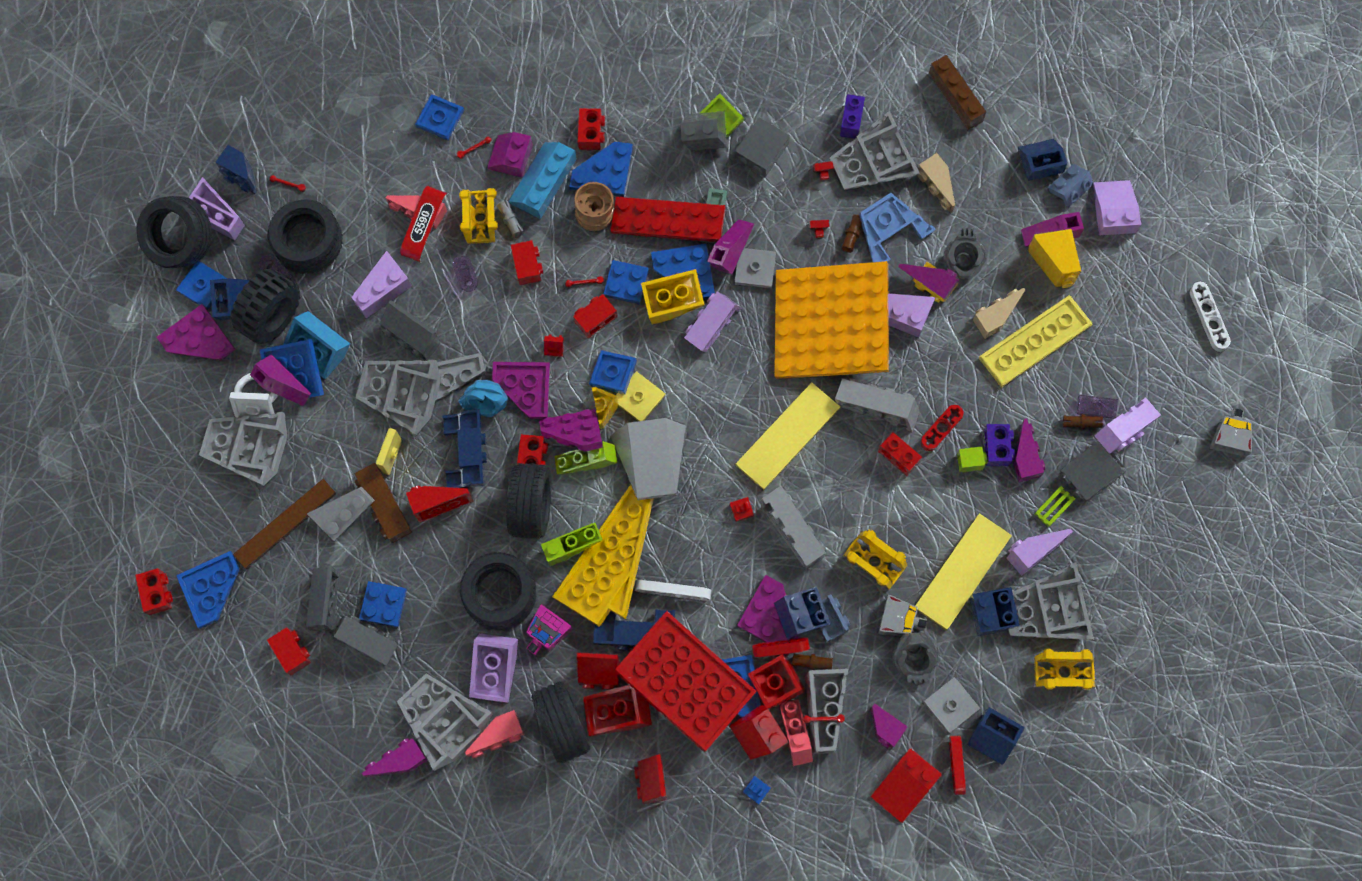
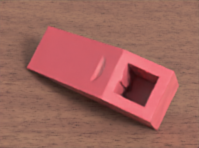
[386,195,447,229]
[779,699,813,766]
[465,710,525,758]

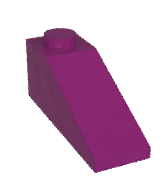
[898,264,959,299]

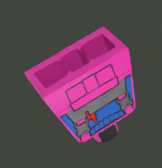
[526,604,573,655]

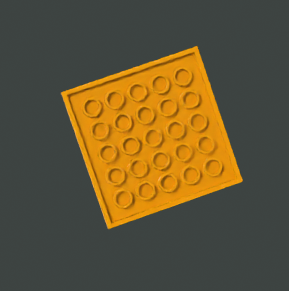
[775,261,889,379]

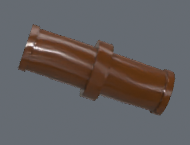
[841,215,862,253]
[1063,414,1103,429]
[792,653,833,670]

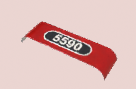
[400,186,448,263]

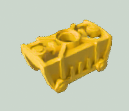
[459,188,498,244]
[843,529,907,590]
[1034,649,1095,690]

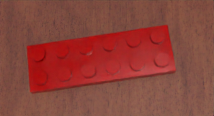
[611,197,726,242]

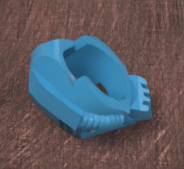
[458,380,508,417]

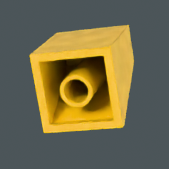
[1028,229,1081,288]

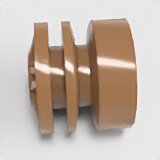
[574,182,614,231]

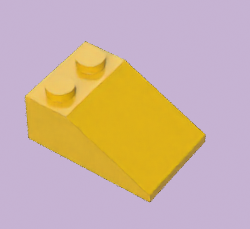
[641,269,704,325]

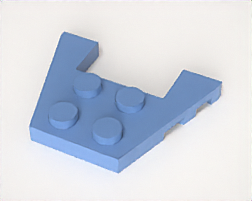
[859,193,936,262]

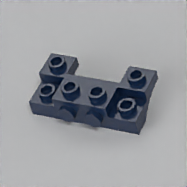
[443,409,487,489]
[593,609,675,651]

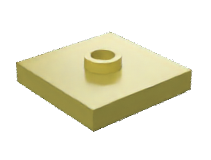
[616,371,666,421]
[376,428,402,475]

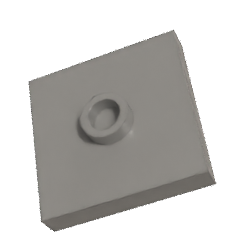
[735,248,776,289]
[923,677,980,734]

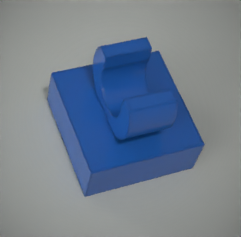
[743,776,771,805]

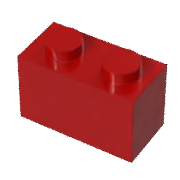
[511,240,544,285]
[573,294,618,339]
[267,627,311,676]

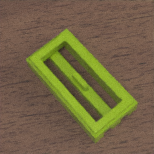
[1034,486,1075,527]

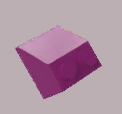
[487,132,533,178]

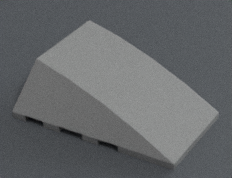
[830,111,920,190]
[355,360,441,435]
[199,412,287,486]
[610,418,686,500]
[1009,562,1094,640]
[397,674,493,771]

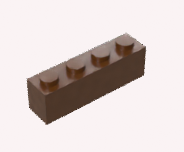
[929,55,986,130]
[354,463,412,543]

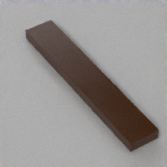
[233,479,336,570]

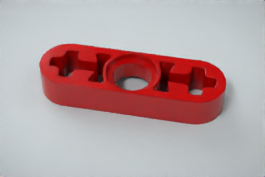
[921,405,964,451]
[752,638,810,657]
[949,735,966,795]

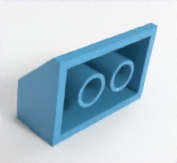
[283,311,350,379]

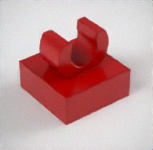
[813,161,834,180]
[809,220,829,238]
[544,335,564,357]
[730,497,754,522]

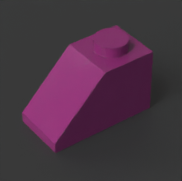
[871,703,908,749]

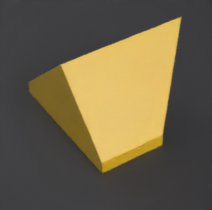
[592,387,619,429]

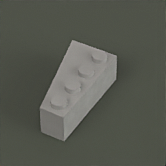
[835,378,920,432]
[761,486,826,570]
[805,669,848,754]

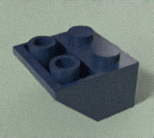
[1018,139,1068,181]
[216,145,257,194]
[210,278,249,320]
[774,587,831,640]
[969,587,1020,636]
[967,707,1025,765]

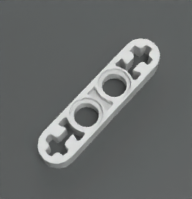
[1190,282,1230,352]
[635,580,711,601]

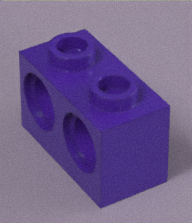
[840,94,865,139]
[984,424,1015,466]

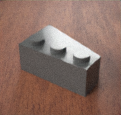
[331,615,398,666]

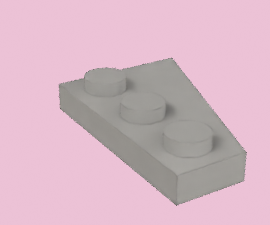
[435,353,486,402]
[307,487,375,541]

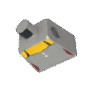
[1210,409,1252,457]
[878,595,927,637]

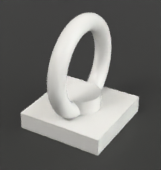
[229,373,278,418]

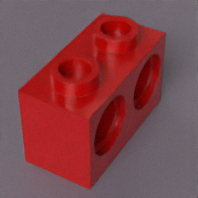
[578,108,605,150]
[878,432,922,476]
[517,434,548,466]
[135,568,173,615]

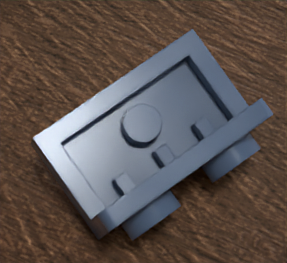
[1048,164,1093,207]
[820,594,850,643]

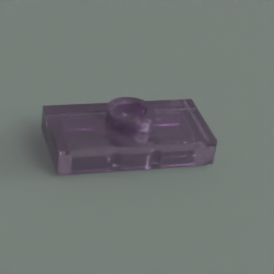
[1077,395,1118,419]

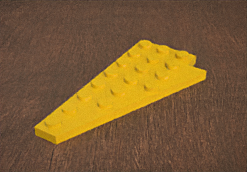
[552,485,654,627]

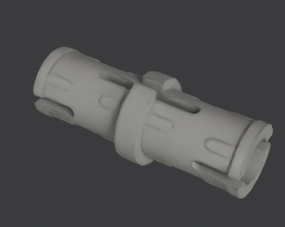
[497,200,523,237]

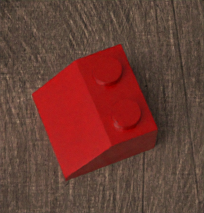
[748,654,806,709]
[729,704,788,760]

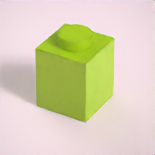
[957,447,987,473]

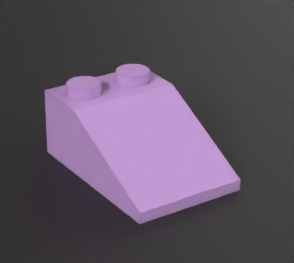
[1093,180,1141,235]
[1007,529,1073,576]
[469,634,518,703]

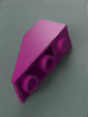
[1021,212,1084,247]
[707,219,754,274]
[250,354,311,406]
[1013,418,1045,482]
[362,738,428,777]

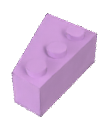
[189,177,245,240]
[352,251,412,318]
[684,292,742,352]
[888,294,935,337]
[1095,397,1161,454]

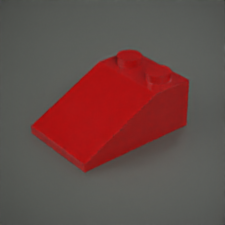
[406,486,474,523]
[577,653,620,691]
[583,685,652,736]
[870,748,942,823]
[634,754,667,804]

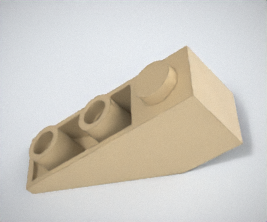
[918,153,955,214]
[973,288,1025,339]

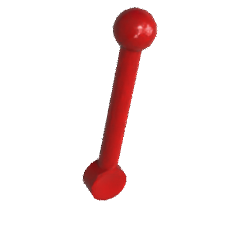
[457,136,491,159]
[269,175,306,192]
[565,276,604,287]
[803,714,845,723]

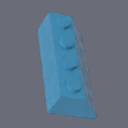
[508,142,577,219]

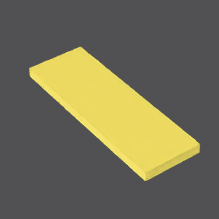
[979,295,1093,388]
[735,383,840,490]
[915,513,1012,631]

